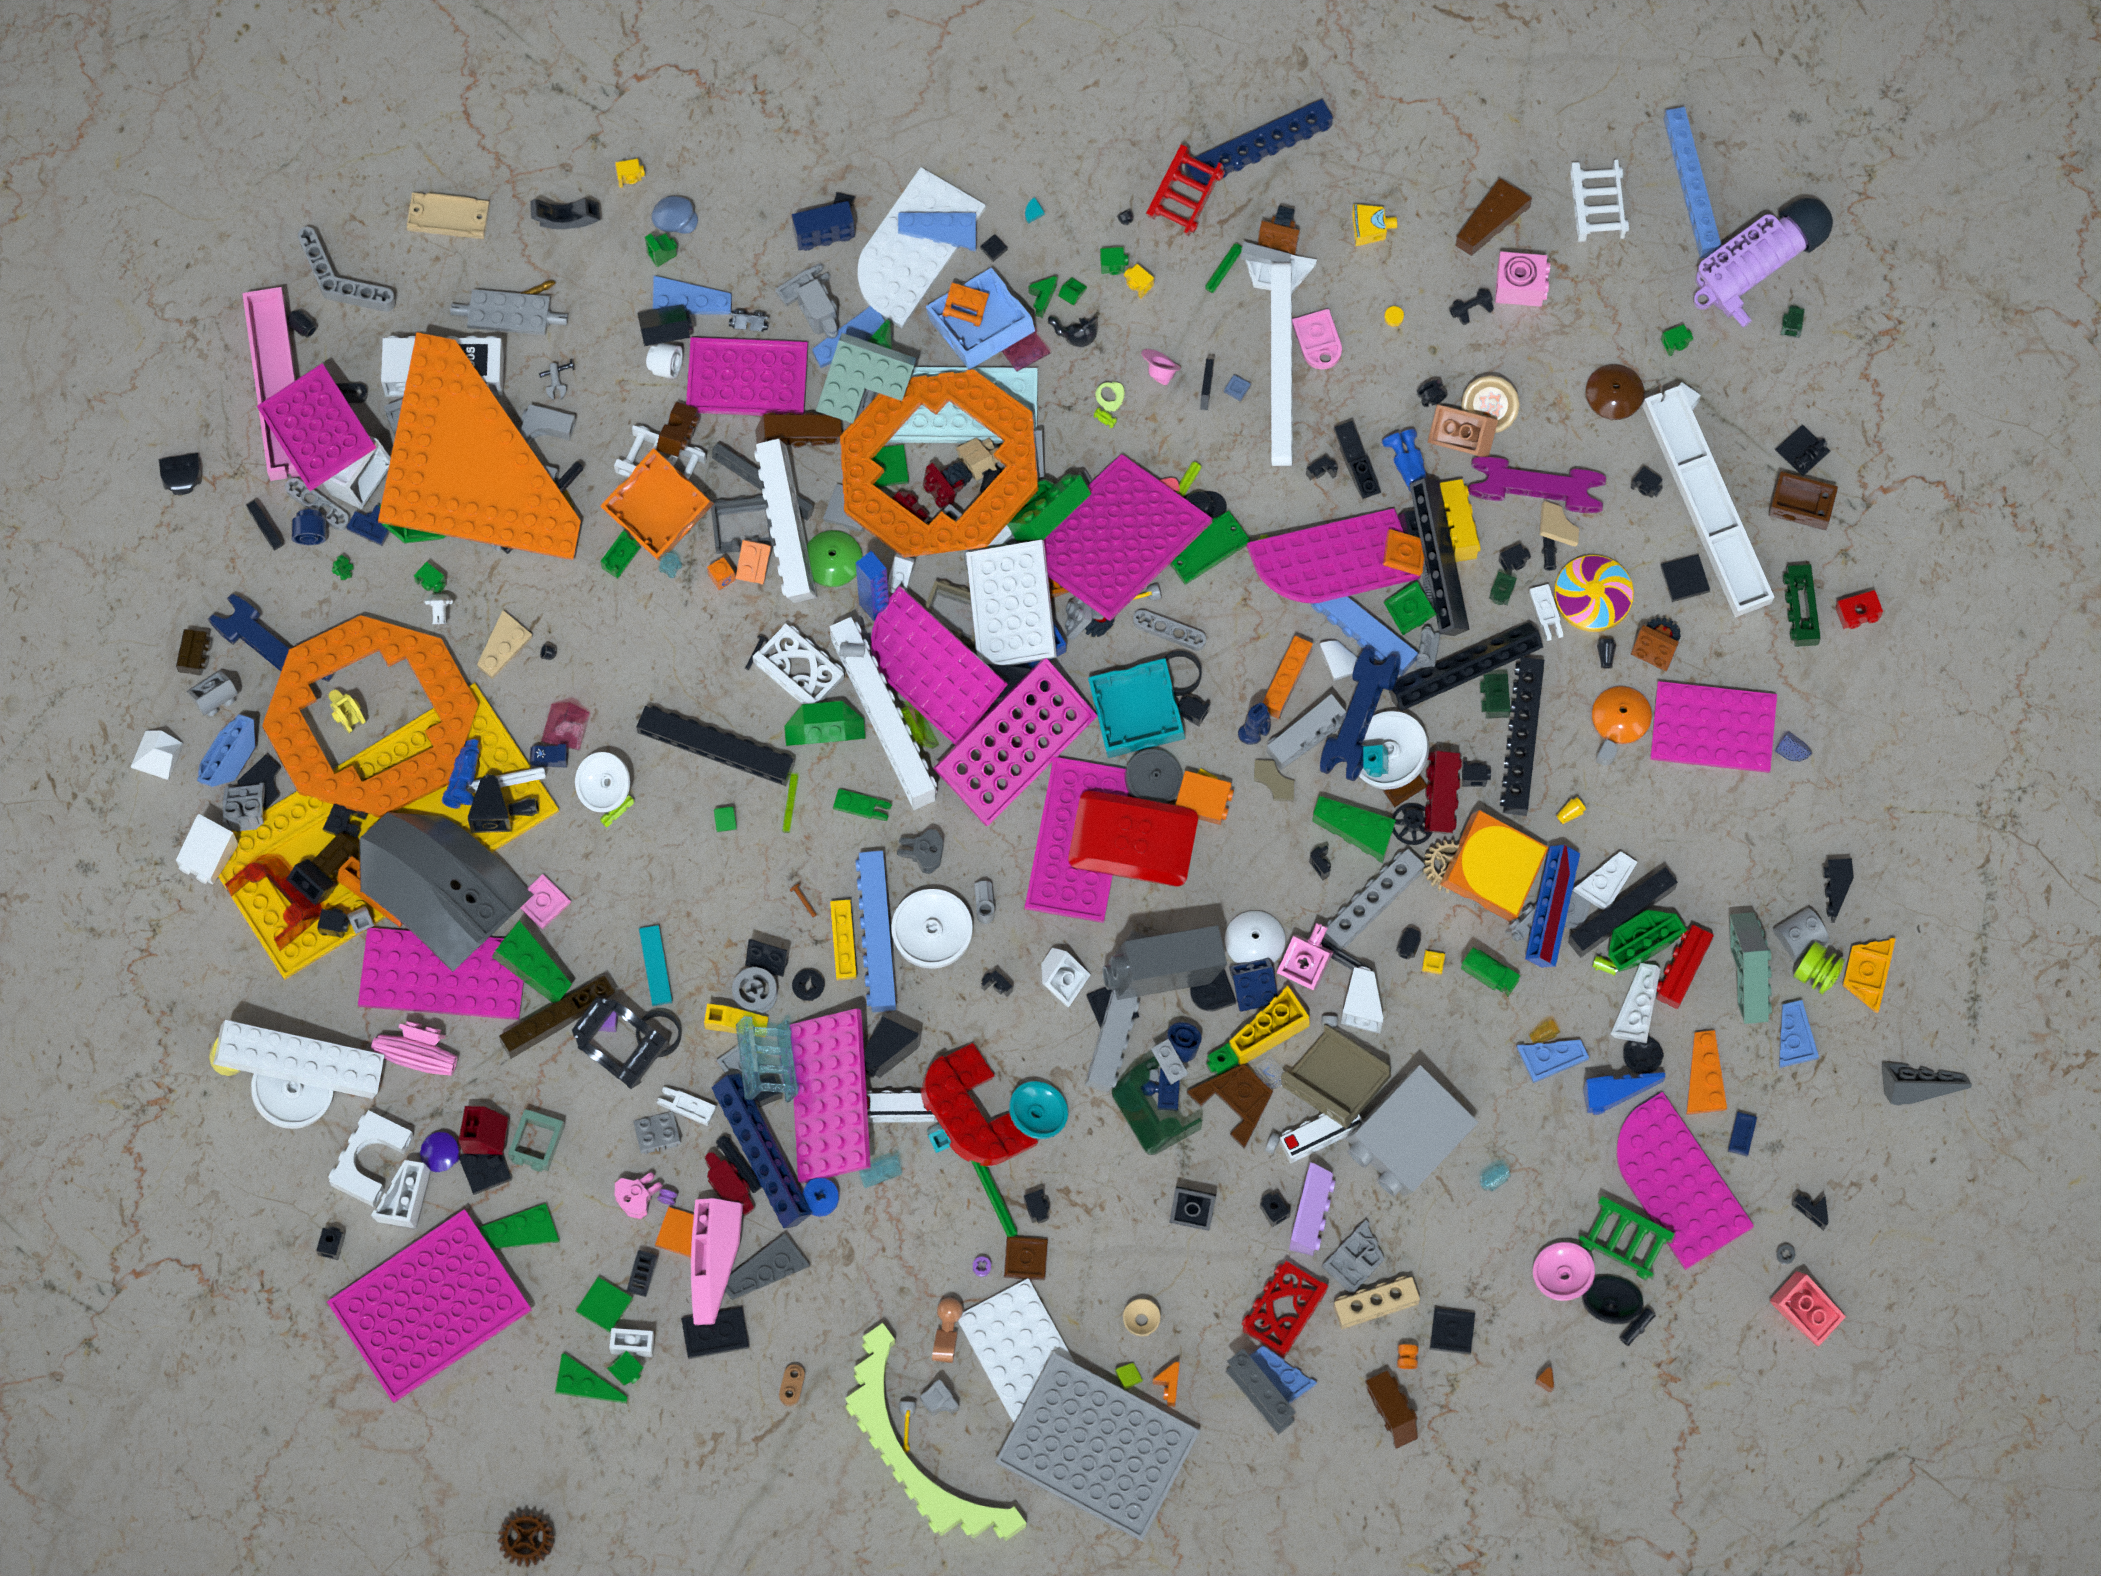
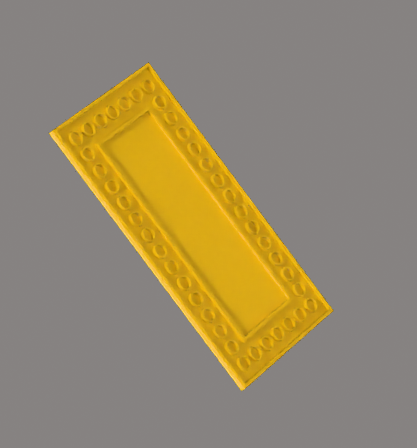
[218,683,559,980]

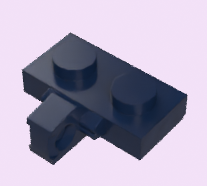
[346,505,390,546]

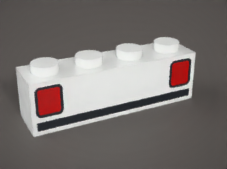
[866,1090,938,1123]
[1279,1114,1362,1164]

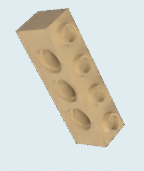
[1333,1276,1420,1330]

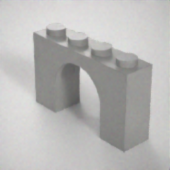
[518,404,576,484]

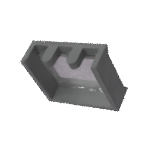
[711,495,775,554]

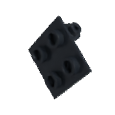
[1775,425,1831,476]
[745,939,789,977]

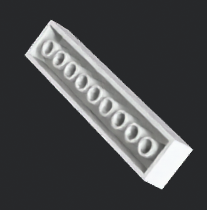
[829,617,937,810]

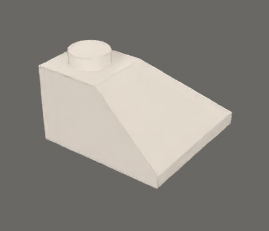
[1041,948,1091,1007]

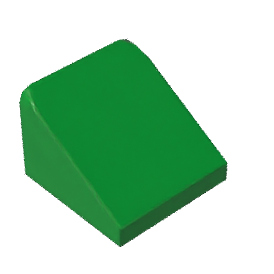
[1058,277,1087,306]
[714,807,737,832]

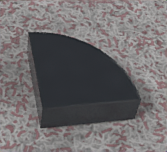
[833,192,855,207]

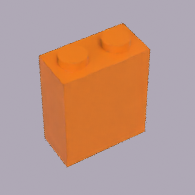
[1175,771,1234,825]

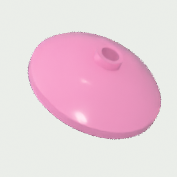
[1533,1242,1595,1301]

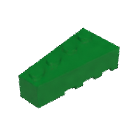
[1007,474,1091,542]
[1312,796,1396,864]
[492,920,572,1004]

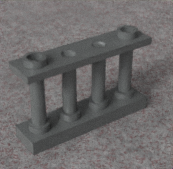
[1226,1349,1296,1435]

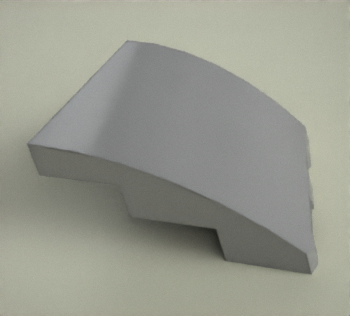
[1322,1220,1384,1294]

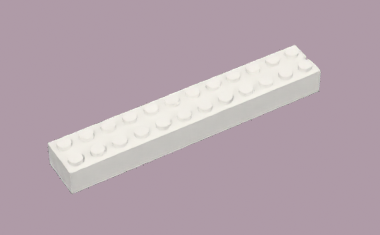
[1642,385,1774,617]

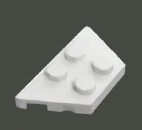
[1245,255,1317,293]

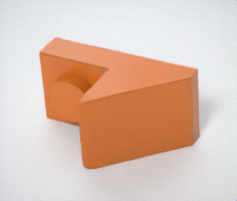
[1152,1362,1179,1407]

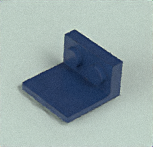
[1229,958,1278,1012]

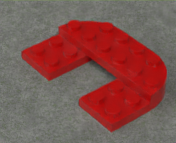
[921,1043,1038,1166]

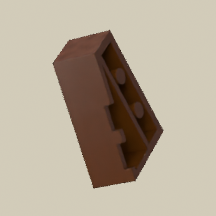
[1365,1370,1418,1449]

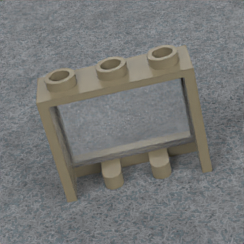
[925,581,976,648]

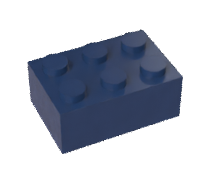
[791,201,855,251]

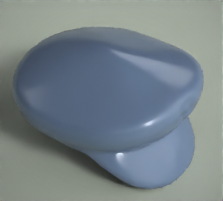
[652,196,698,234]

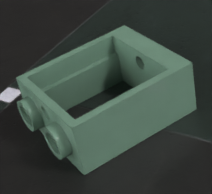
[508,1109,565,1172]

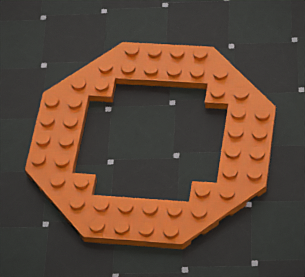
[840,369,1038,558]
[262,615,478,818]

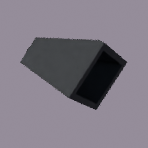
[864,1017,920,1078]

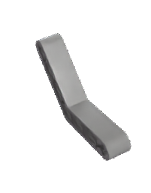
[298,227,396,312]

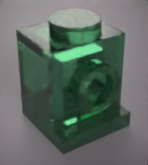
[1780,306,1805,338]
[1489,571,1517,606]

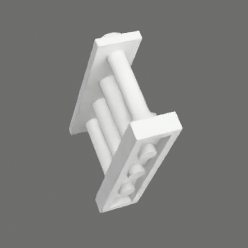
[1570,160,1629,242]
[614,425,706,480]

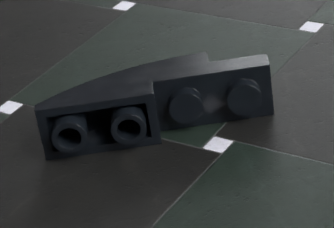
[1333,421,1381,500]

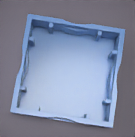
[926,268,1035,370]

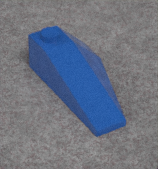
[1583,1073,1666,1115]

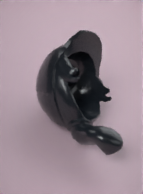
[1048,315,1099,348]

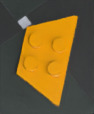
[1843,938,1896,1013]

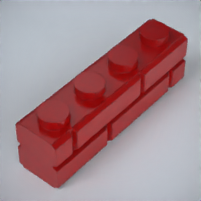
[1656,925,1714,1009]

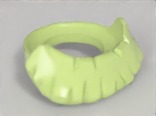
[1095,382,1125,412]

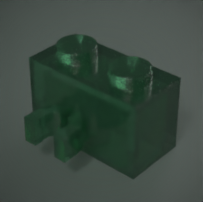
[1479,674,1511,719]

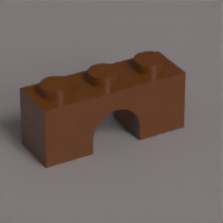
[656,402,699,457]

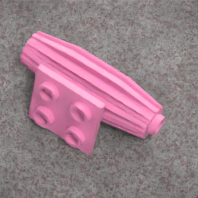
[371,1021,458,1076]

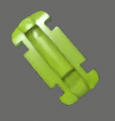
[1093,408,1117,428]

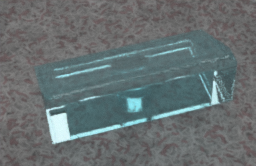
[859,1155,902,1188]

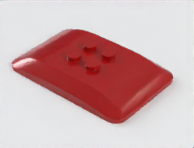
[1068,791,1198,887]

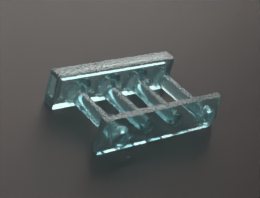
[736,1016,799,1102]

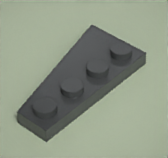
[725,1234,810,1300]

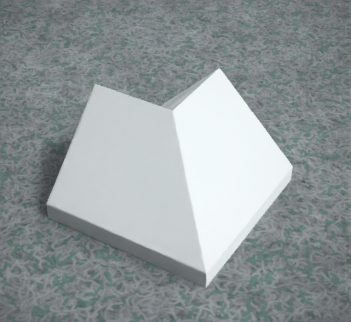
[131,730,183,780]

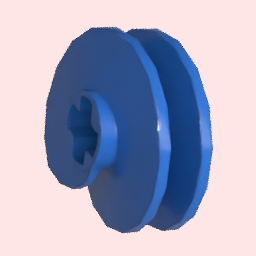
[802,1178,839,1217]

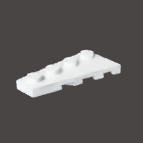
[1611,963,1660,1043]

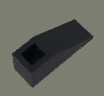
[1823,858,1854,923]

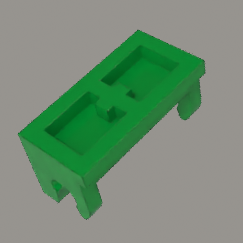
[600,531,640,579]

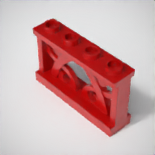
[1241,1260,1328,1358]

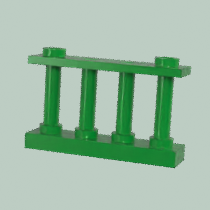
[1579,1196,1676,1281]

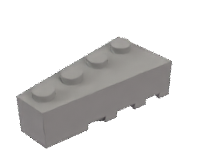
[1267,694,1346,770]

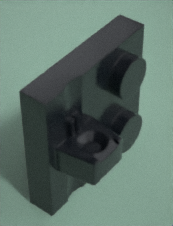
[459,1154,512,1195]

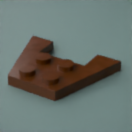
[1186,1064,1273,1149]

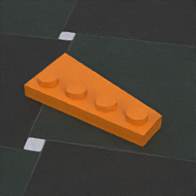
[1686,1030,1727,1115]

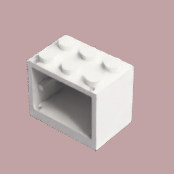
[323,436,391,509]

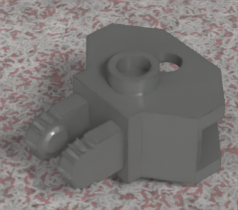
[897,829,944,874]

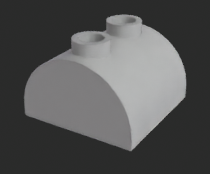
[187,670,238,717]
[1772,908,1829,963]

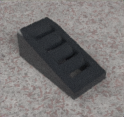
[626,1250,658,1297]

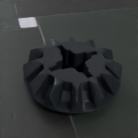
[792,970,824,1001]

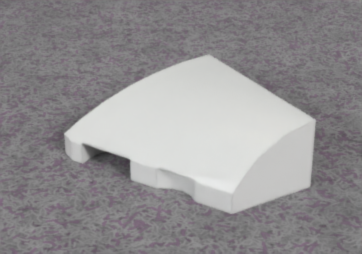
[1319,640,1358,681]

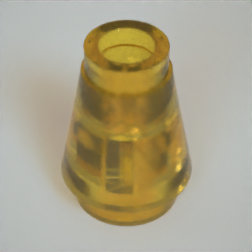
[1529,1019,1560,1045]

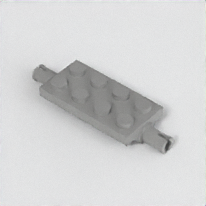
[450,289,568,335]

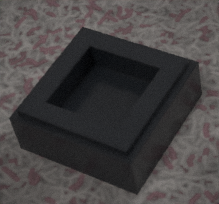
[980,234,1008,262]

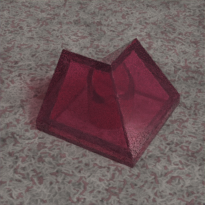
[541,702,590,750]

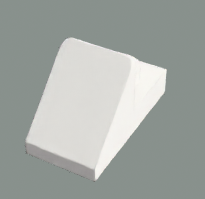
[888,553,915,593]

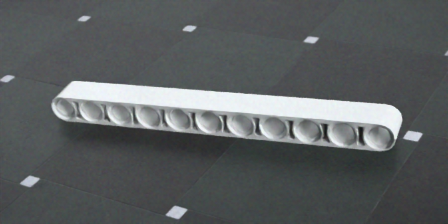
[1271,262,1292,466]

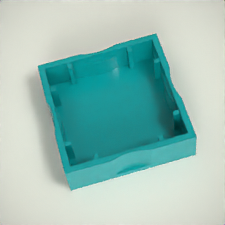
[1088,658,1185,758]

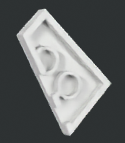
[1572,851,1637,911]

